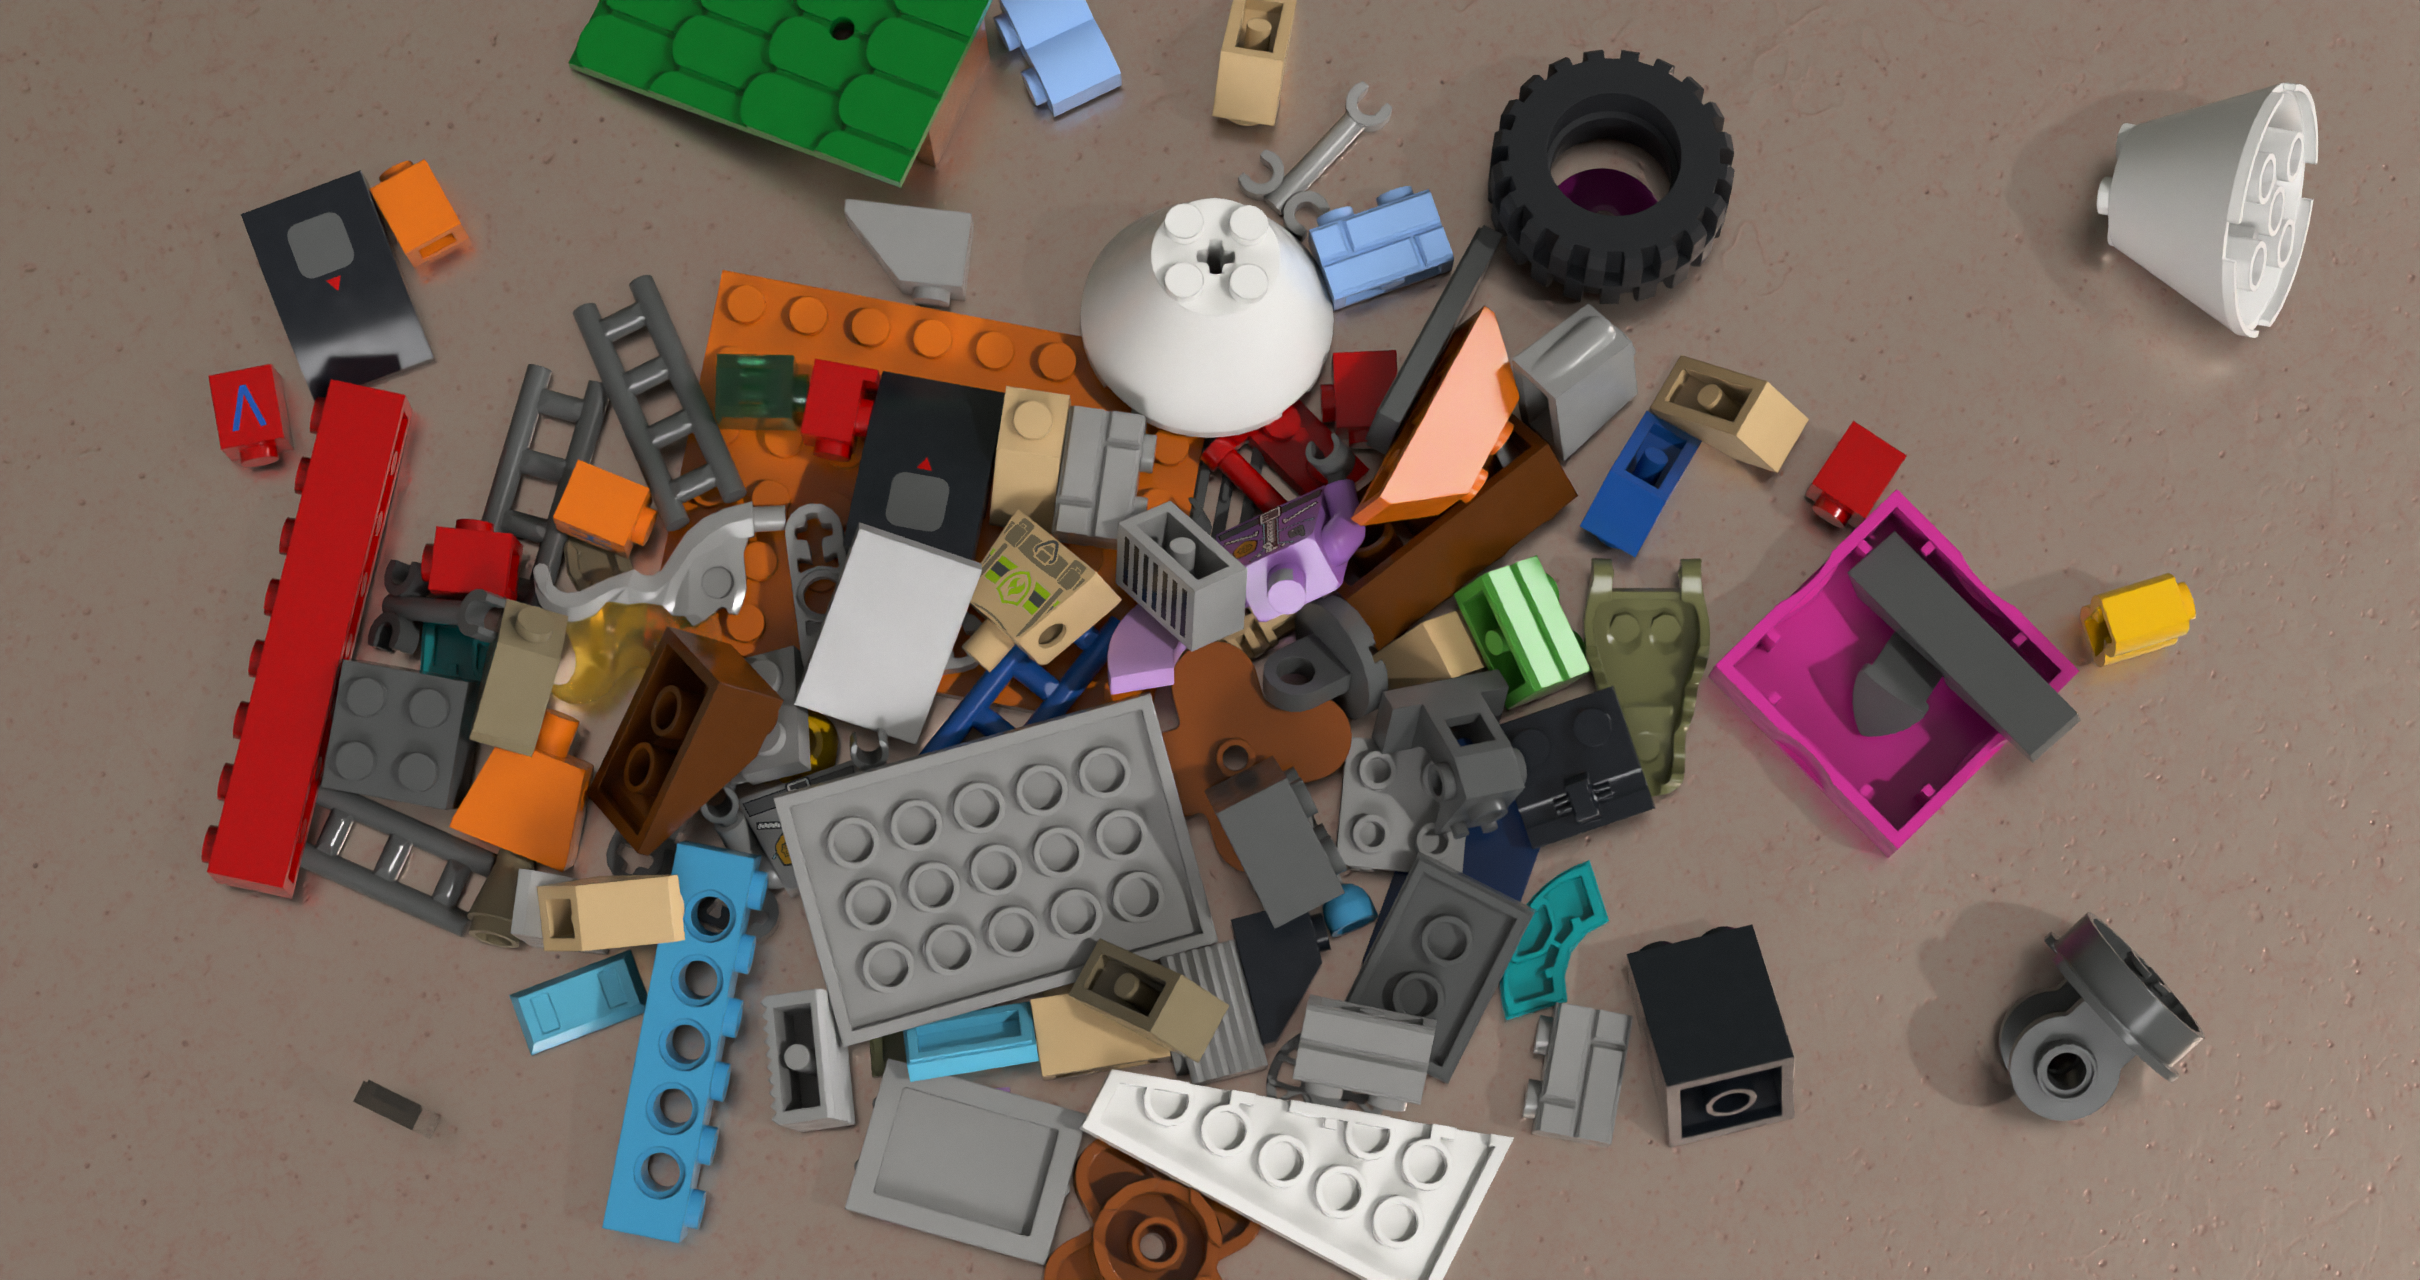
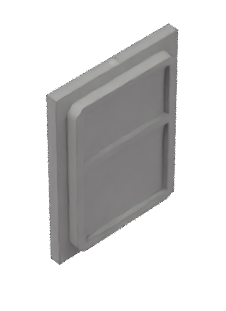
[845,1058,1087,1266]

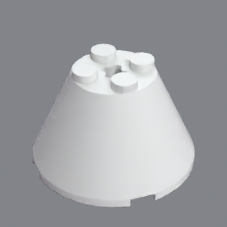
[2097,82,2318,338]
[1080,198,1334,438]

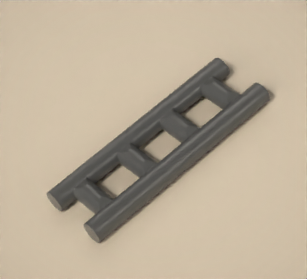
[573,275,747,531]
[481,364,609,608]
[300,780,498,937]

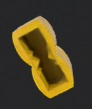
[2080,573,2196,667]

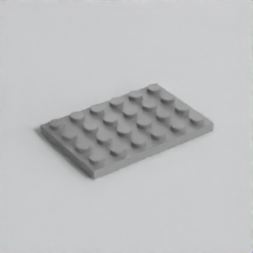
[773,691,1218,1047]

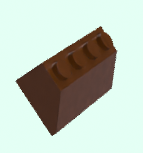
[1326,413,1578,651]

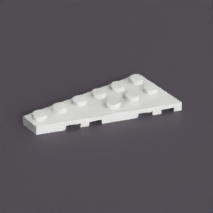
[1079,1069,1514,1280]

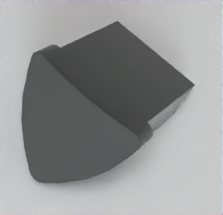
[1852,631,1943,737]

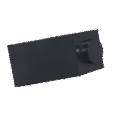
[1230,911,1331,1050]

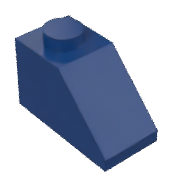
[1580,411,1702,557]

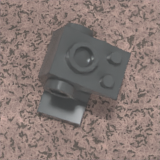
[1372,669,1527,839]

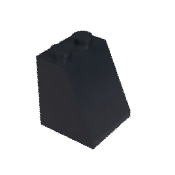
[1627,924,1795,1148]

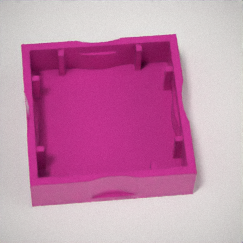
[1708,489,2079,858]

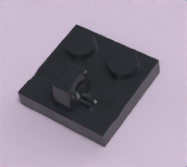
[1499,685,1656,850]

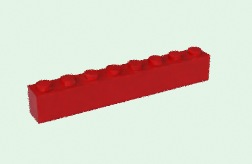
[201,379,413,899]

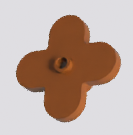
[1161,640,1352,872]
[1041,1139,1262,1280]

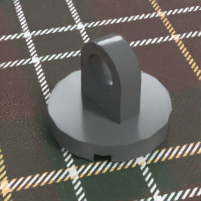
[1262,595,1388,720]

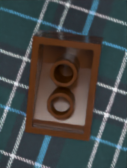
[587,626,784,856]

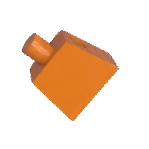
[449,708,594,872]

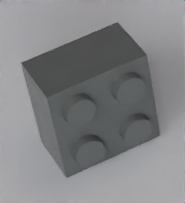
[321,660,481,810]
[1204,756,1347,928]

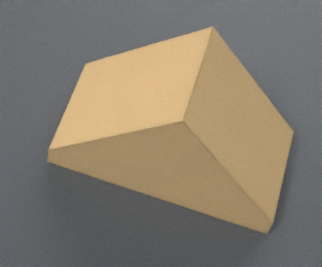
[1372,609,1488,690]

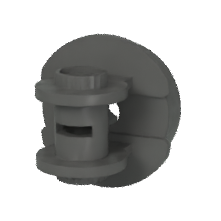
[1999,912,2205,1121]

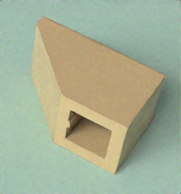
[537,874,685,951]

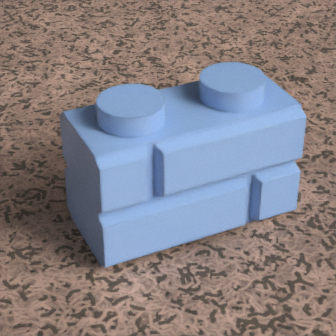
[1308,186,1454,311]

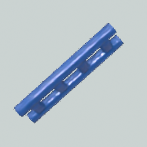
[919,615,1121,755]

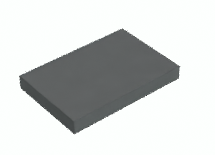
[1345,851,1535,1084]

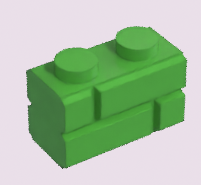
[1453,555,1591,710]

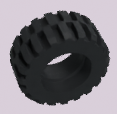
[1488,50,1735,304]

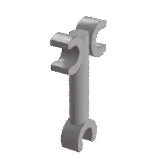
[1238,81,1393,242]

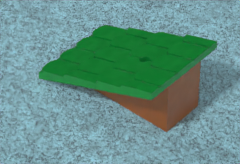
[568,0,993,188]

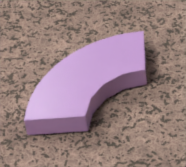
[1107,604,1188,695]

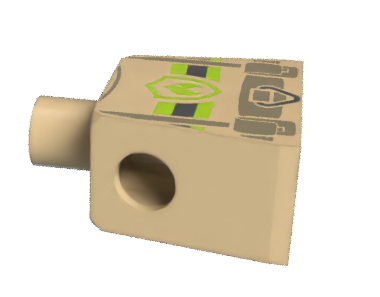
[961,509,1122,673]

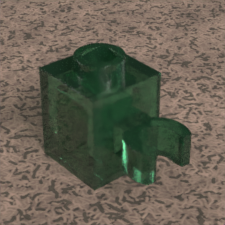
[715,354,810,431]

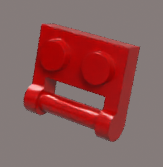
[1199,399,1370,513]

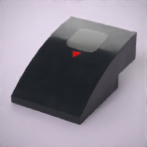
[241,170,435,401]
[843,371,1005,561]

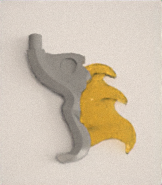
[533,501,787,705]

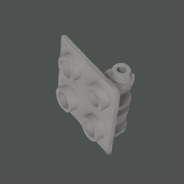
[1336,737,1466,873]

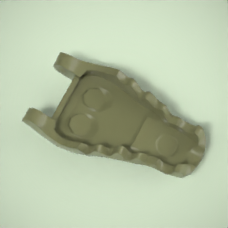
[1583,558,1710,796]

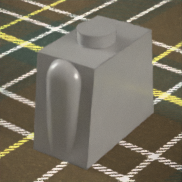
[1512,303,1638,461]

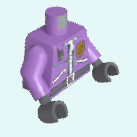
[1188,433,1365,622]

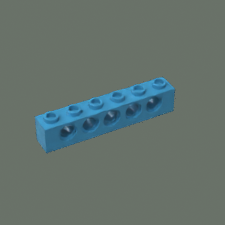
[602,840,769,1243]

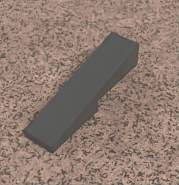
[1847,531,2081,763]

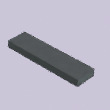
[1365,225,1503,455]

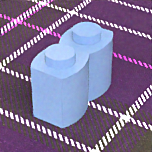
[993,0,1122,117]

